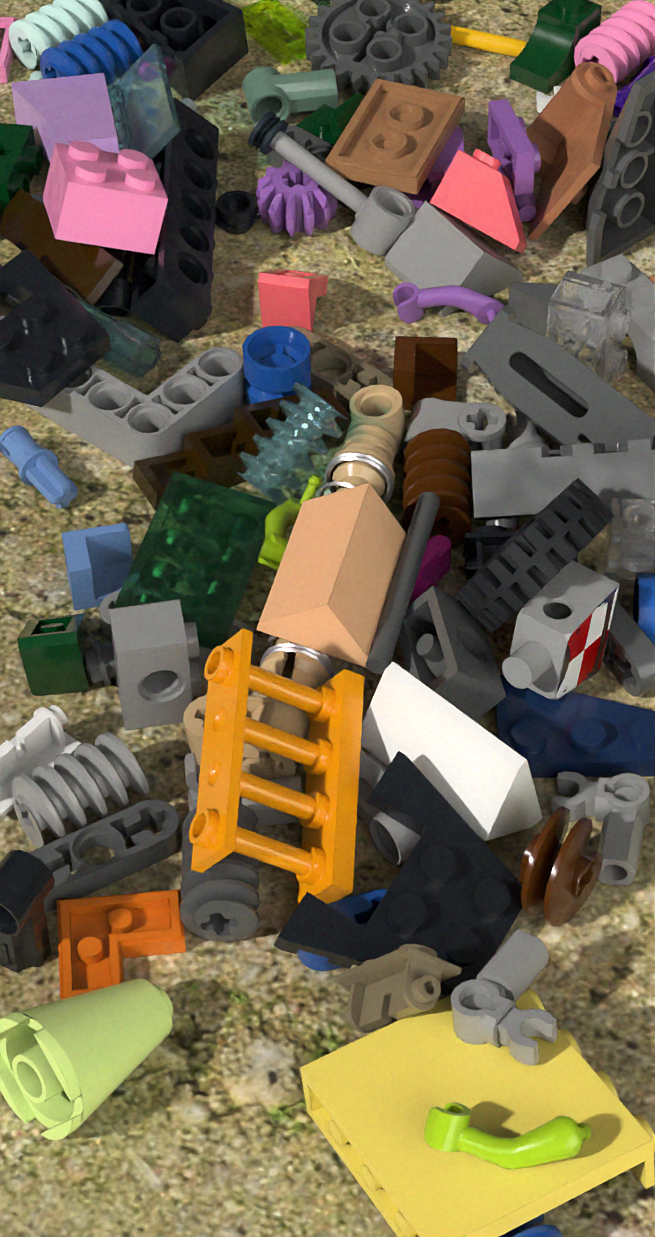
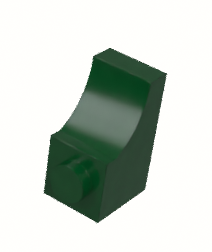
[510,0,602,94]

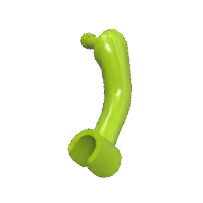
[258,474,323,570]
[424,1102,592,1170]

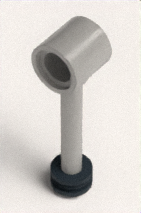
[248,111,416,256]

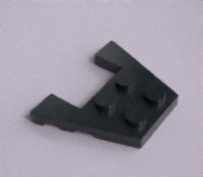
[0,249,111,407]
[274,751,522,996]

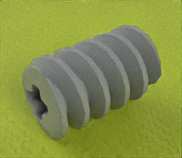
[11,732,150,848]

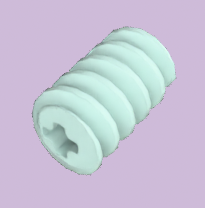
[9,0,109,70]

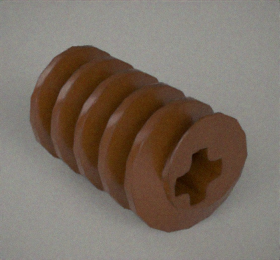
[403,428,472,549]

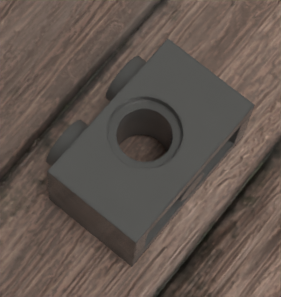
[398,586,506,721]

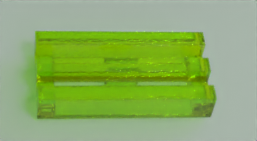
[240,0,309,66]

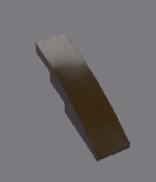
[0,188,124,306]
[132,388,351,511]

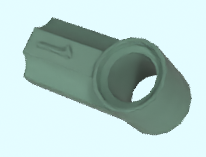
[242,66,338,124]

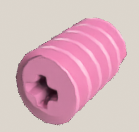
[574,0,655,84]

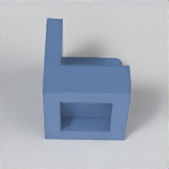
[62,523,139,611]

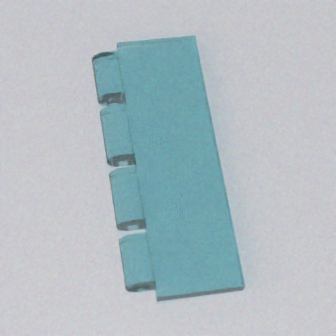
[108,43,181,159]

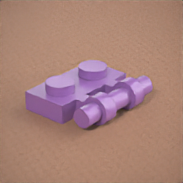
[487,99,541,222]

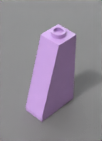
[11,73,119,163]

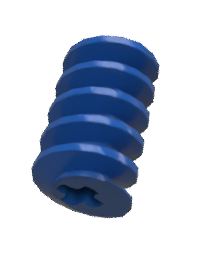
[40,19,145,86]

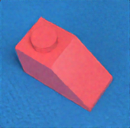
[430,148,527,254]

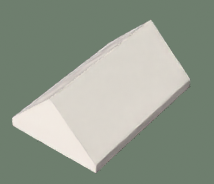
[361,662,543,841]

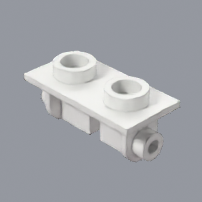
[0,705,82,819]

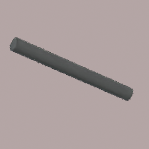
[366,492,440,675]

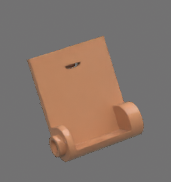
[526,62,617,242]

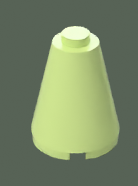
[0,978,173,1140]

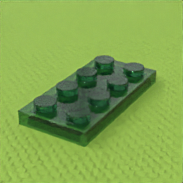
[114,471,278,650]

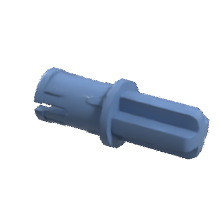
[0,425,78,509]

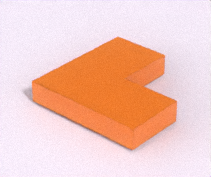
[57,889,186,999]

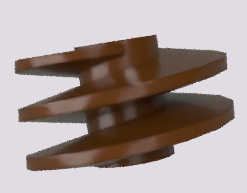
[518,806,603,927]

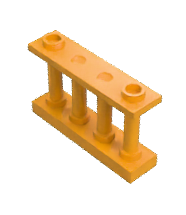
[189,628,365,906]

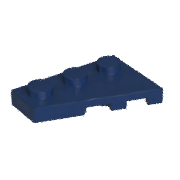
[495,675,655,778]

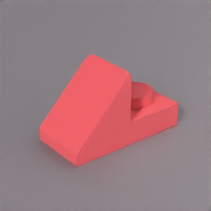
[258,269,329,332]

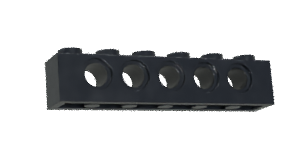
[130,97,219,343]

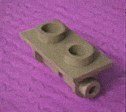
[334,944,462,1033]

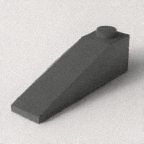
[585,71,655,267]

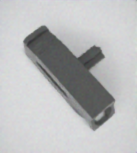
[460,305,655,447]

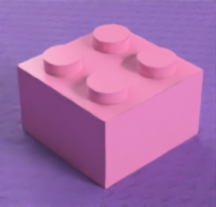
[43,141,168,255]

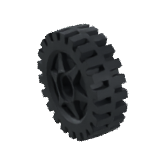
[455,478,614,632]

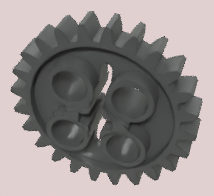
[305,0,452,97]

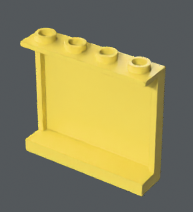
[300,988,655,1237]

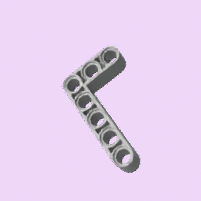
[0,316,245,468]

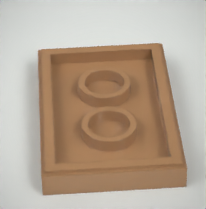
[325,78,465,195]

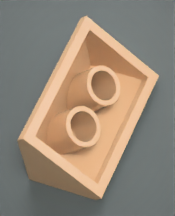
[256,483,407,668]

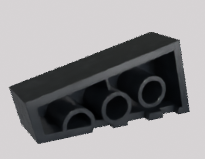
[99,0,249,101]

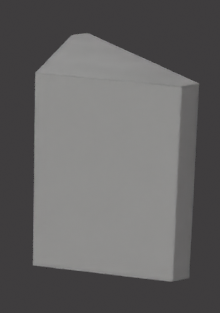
[385,201,523,318]

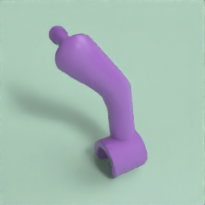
[393,282,504,324]

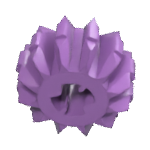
[256,161,338,237]

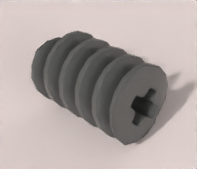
[180,803,259,942]

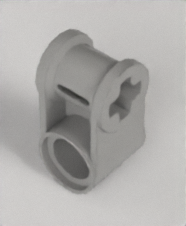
[402,398,506,472]

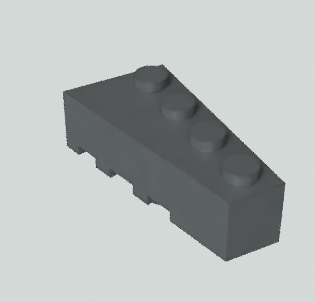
[471,438,655,529]

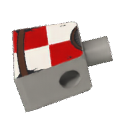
[502,560,620,700]

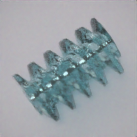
[237,382,348,505]

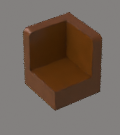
[393,336,458,410]

